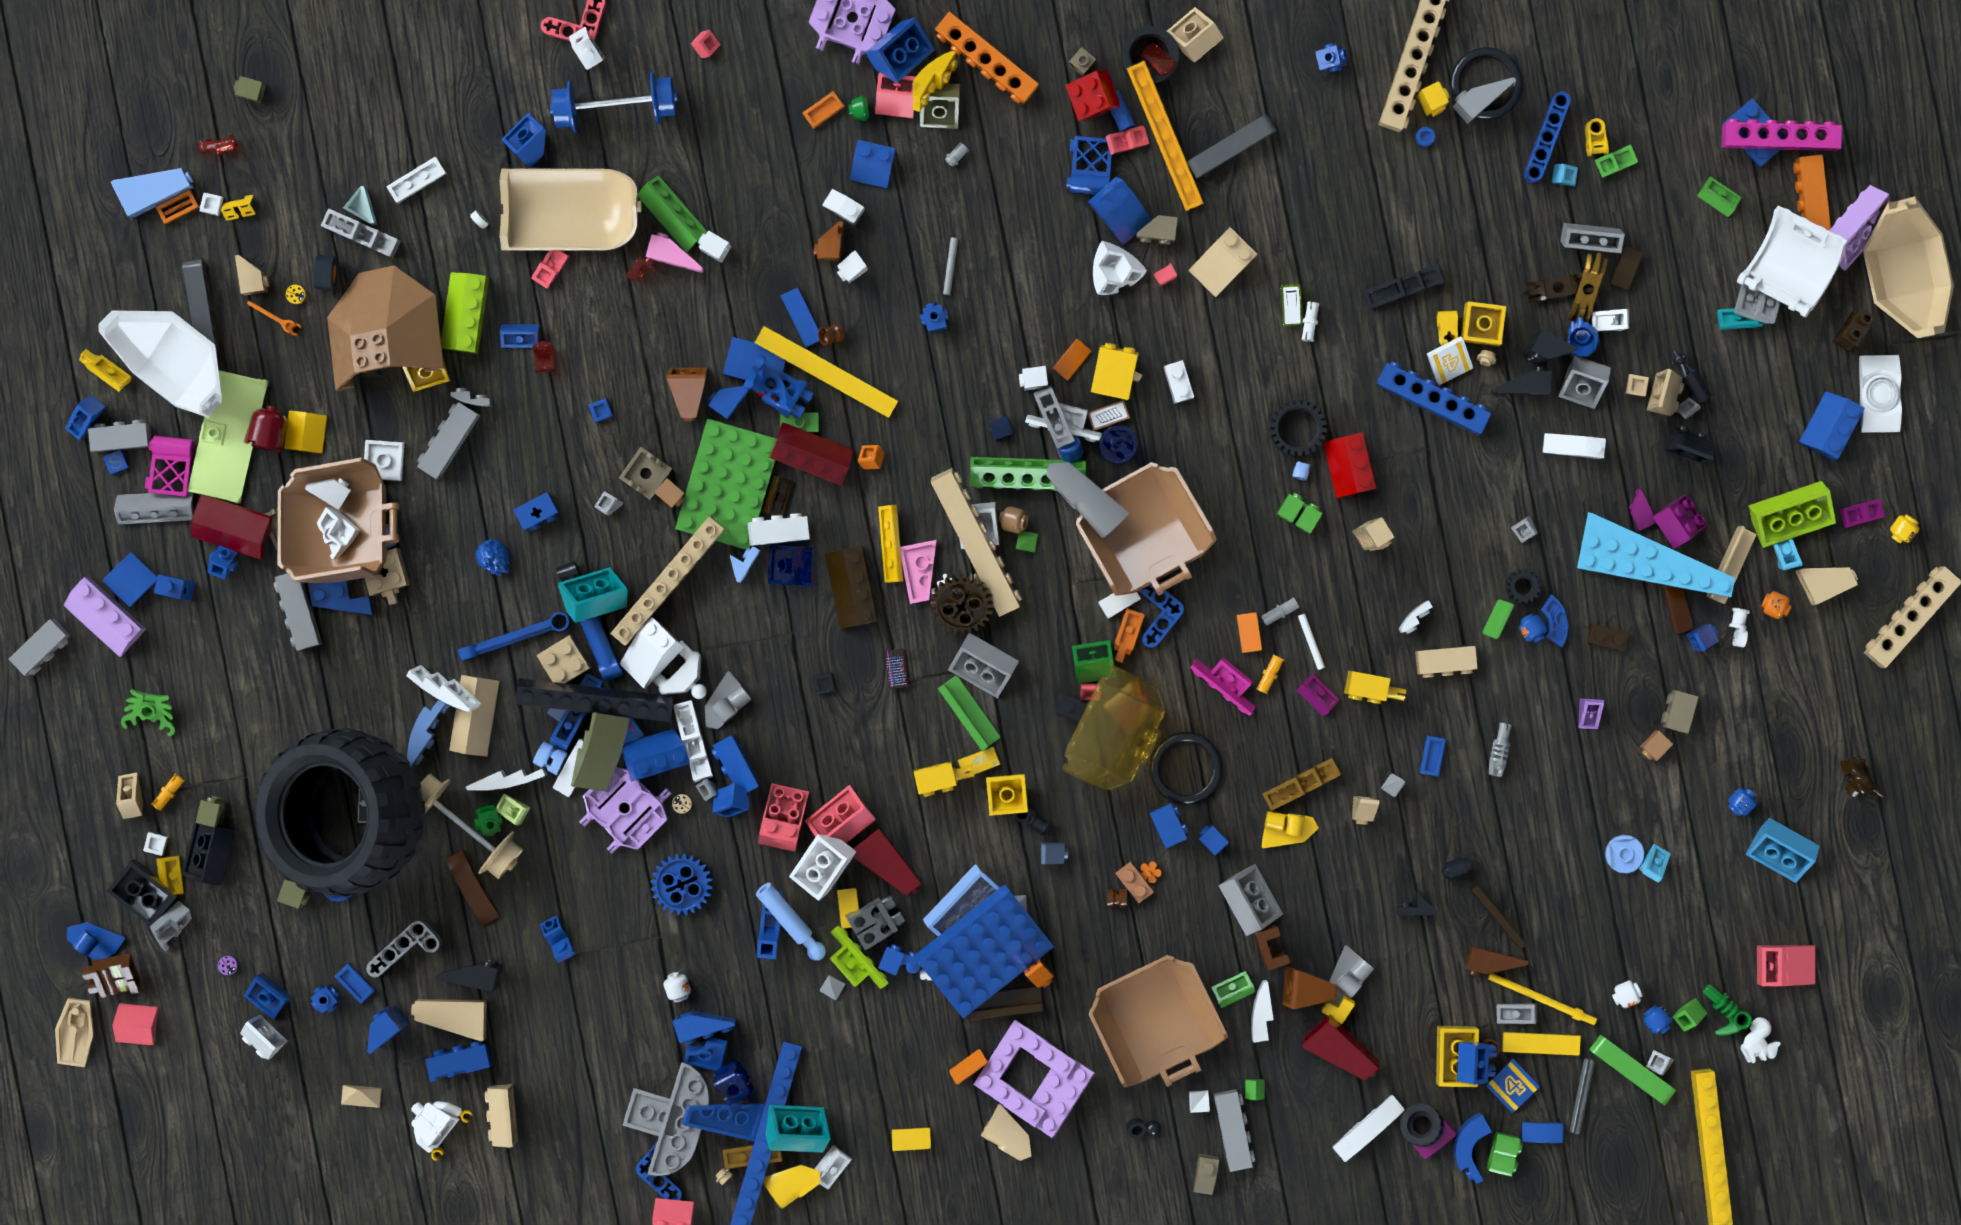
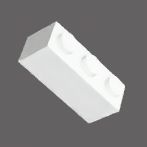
[747,513,810,546]

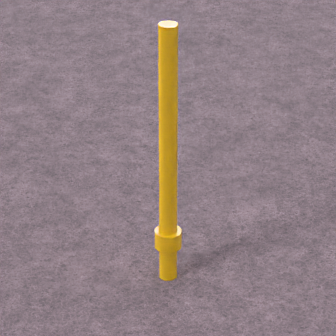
[1488,973,1597,1025]

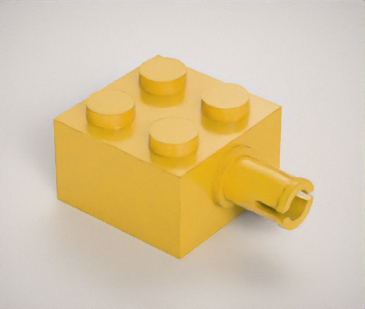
[1344,671,1406,704]
[914,761,975,797]

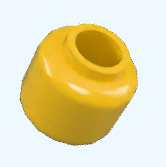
[1890,514,1919,544]

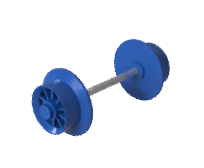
[550,71,678,134]

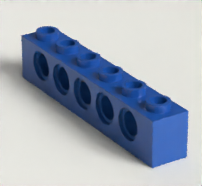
[1375,362,1491,435]

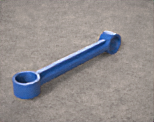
[458,612,570,661]

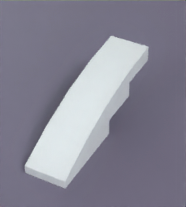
[406,665,481,712]
[673,700,713,782]
[466,768,548,790]
[1332,1095,1405,1162]

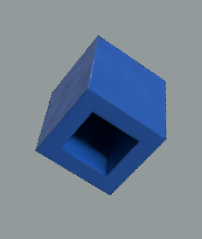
[1198,825,1229,855]

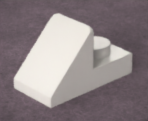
[1592,309,1629,332]

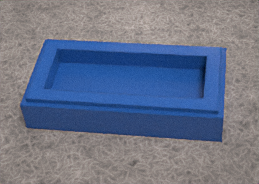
[1419,735,1446,777]
[334,963,375,1004]

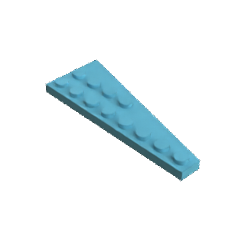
[1577,512,1735,597]

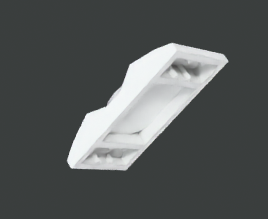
[1859,355,1902,433]

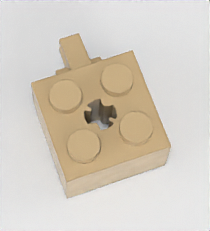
[365,548,410,606]

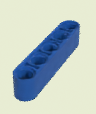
[1523,91,1570,183]

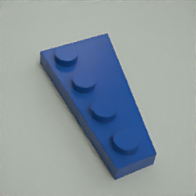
[682,1103,765,1141]

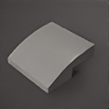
[1734,284,1780,324]

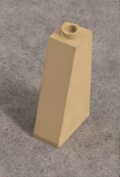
[411,999,487,1041]

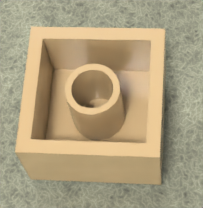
[536,635,592,684]

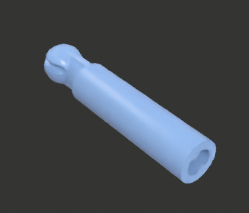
[756,883,826,960]

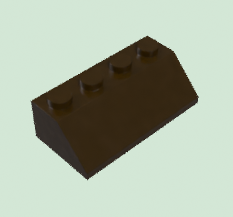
[825,546,878,629]

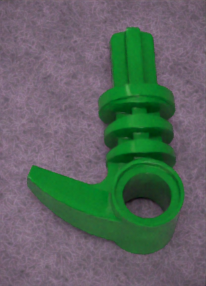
[1703,984,1752,1035]

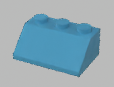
[1746,818,1820,883]

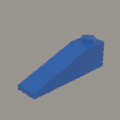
[549,673,603,752]

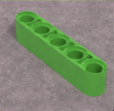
[1589,1034,1676,1106]

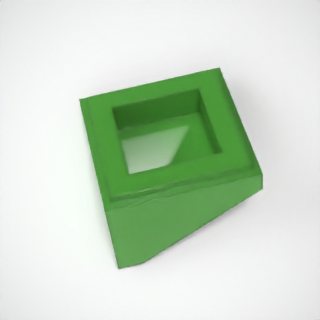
[1016,531,1038,552]

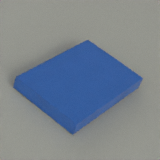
[723,337,786,387]

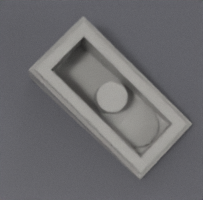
[1497,1003,1537,1024]

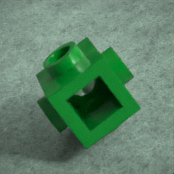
[474,805,503,837]

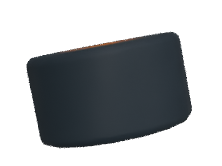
[313,255,337,291]

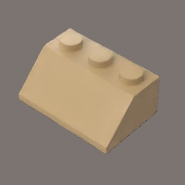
[485,1084,518,1147]

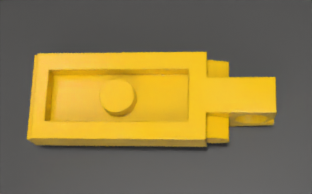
[79,349,132,392]

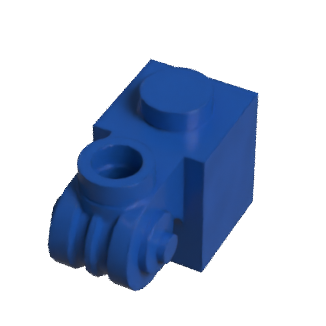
[878,944,920,976]

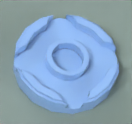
[1605,835,1644,873]

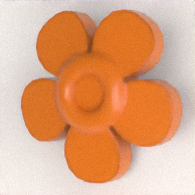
[1140,861,1162,883]

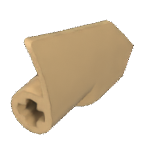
[981,1104,1031,1161]

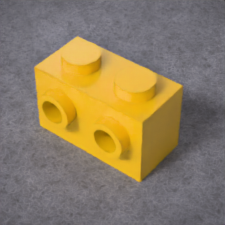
[1417,81,1450,117]

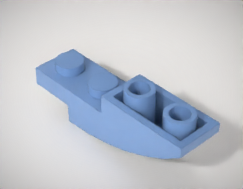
[407,700,450,767]

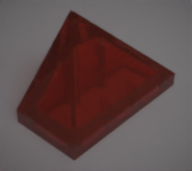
[1139,42,1176,77]

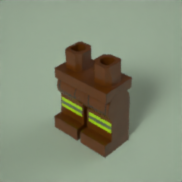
[82,954,141,998]

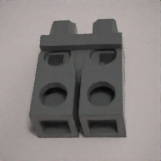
[845,896,905,951]

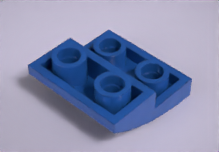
[102,552,157,608]

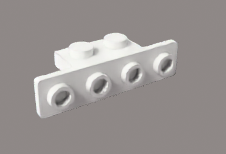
[1025,403,1102,442]

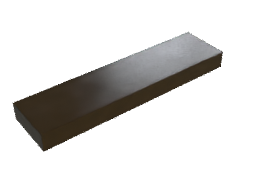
[1469,884,1526,949]

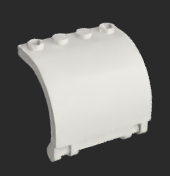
[1737,206,1847,318]

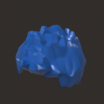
[1567,317,1600,357]
[475,539,510,577]

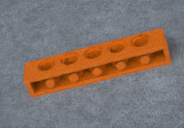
[935,12,1039,104]

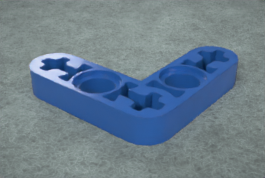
[1139,584,1184,648]
[636,1142,682,1200]

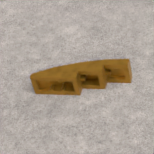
[1263,757,1342,811]

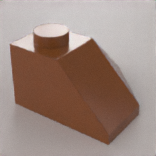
[814,221,844,262]

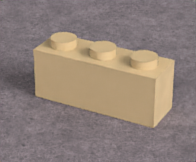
[1415,646,1477,678]

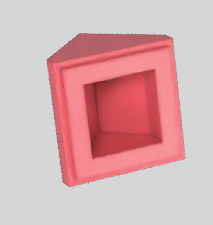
[1080,683,1100,701]

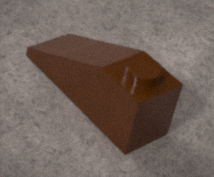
[1464,945,1529,976]

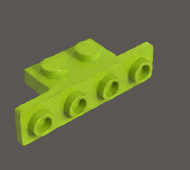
[829,926,889,989]

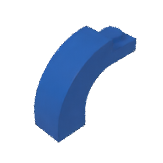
[757,891,783,959]
[1453,1112,1492,1184]

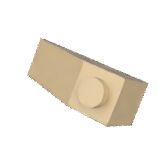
[1352,796,1379,825]

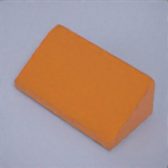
[1053,339,1091,381]
[1237,612,1262,653]
[949,1049,988,1084]

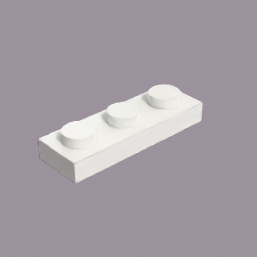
[386,157,446,204]

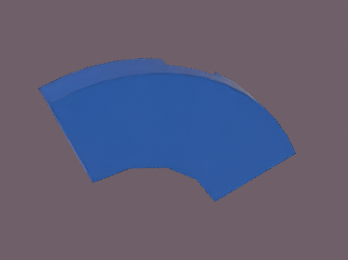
[1540,594,1568,647]

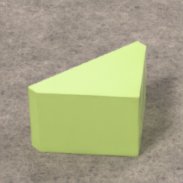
[496,794,530,826]

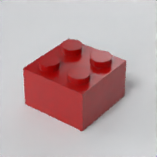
[1066,70,1120,121]

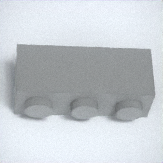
[1560,223,1625,253]
[88,420,152,453]
[9,619,71,676]

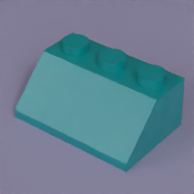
[558,567,628,623]
[766,1105,830,1152]

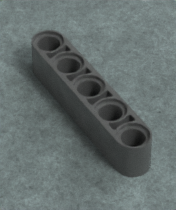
[1187,114,1277,179]
[183,259,219,352]

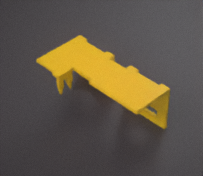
[221,195,256,221]

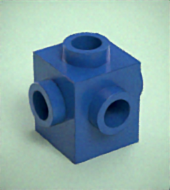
[1315,43,1348,72]
[920,302,948,333]
[207,545,238,580]
[311,984,342,1013]

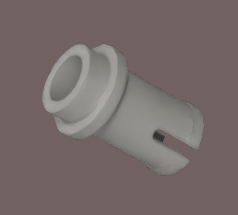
[945,142,969,167]

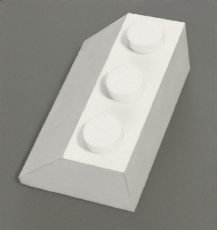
[789,834,856,901]

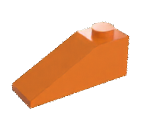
[1024,958,1054,988]

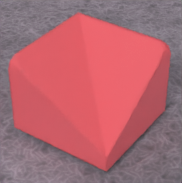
[691,30,721,58]
[1153,263,1177,286]

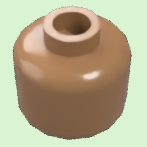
[999,507,1028,533]

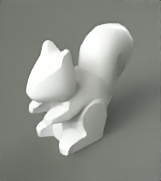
[1740,1017,1781,1063]

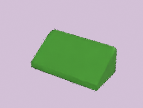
[1698,176,1742,217]
[1483,599,1514,639]
[1211,971,1255,1008]

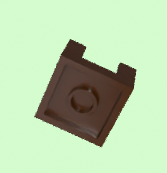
[1254,923,1290,971]

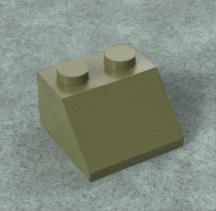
[920,83,960,129]

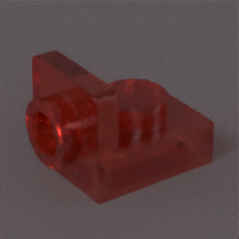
[626,257,656,282]

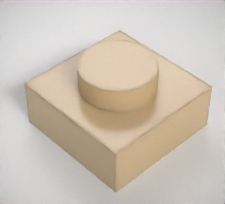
[1625,374,1649,397]

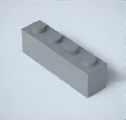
[417,402,480,480]
[274,573,322,651]
[1214,1089,1255,1172]

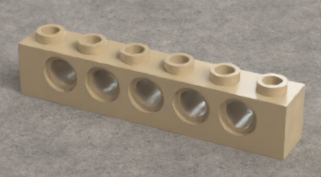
[1352,517,1394,552]
[1864,566,1961,668]

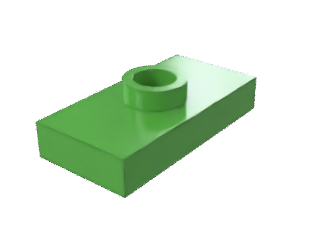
[780,413,819,432]

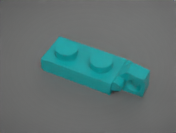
[1717,308,1767,330]

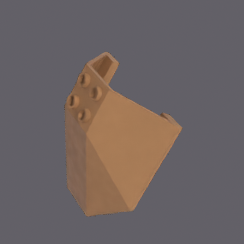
[327,265,444,391]

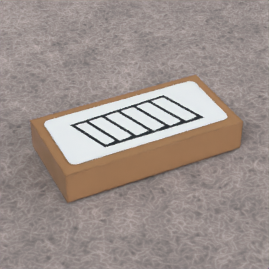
[1087,400,1130,431]

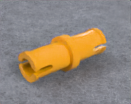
[1256,654,1284,694]
[151,773,185,811]

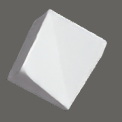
[1189,1090,1210,1113]

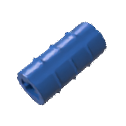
[1110,90,1135,132]

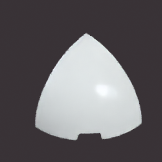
[1093,241,1147,295]

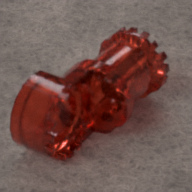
[196,134,238,156]

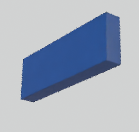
[781,287,819,348]

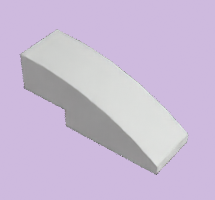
[1251,980,1273,1043]

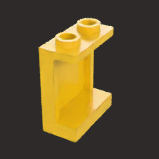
[1091,343,1139,400]

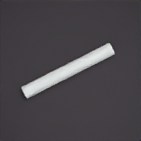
[1298,614,1325,670]

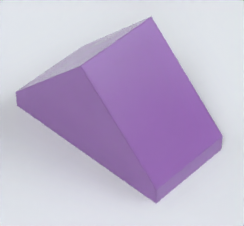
[1578,699,1604,729]

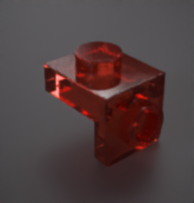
[533,341,555,373]

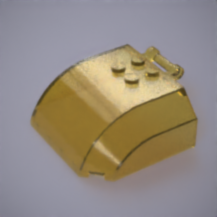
[1063,665,1166,790]

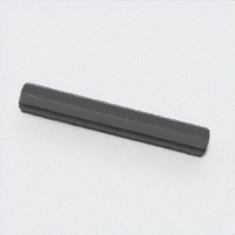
[1570,1059,1595,1134]

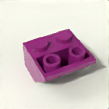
[1653,494,1707,549]

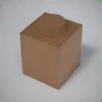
[654,478,685,508]
[1640,730,1673,761]

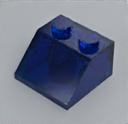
[768,546,813,586]

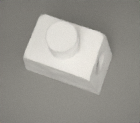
[569,27,605,70]

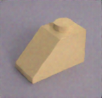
[235,255,269,296]
[116,773,143,819]

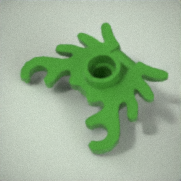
[121,689,175,736]

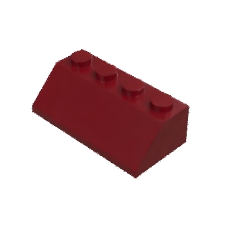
[768,422,853,486]

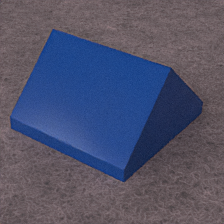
[244,973,292,1020]

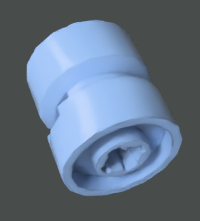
[533,741,568,775]

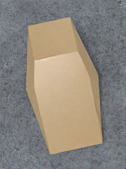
[55,998,94,1067]

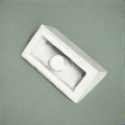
[815,1145,852,1189]

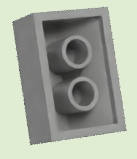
[948,633,1019,699]
[1218,864,1283,936]

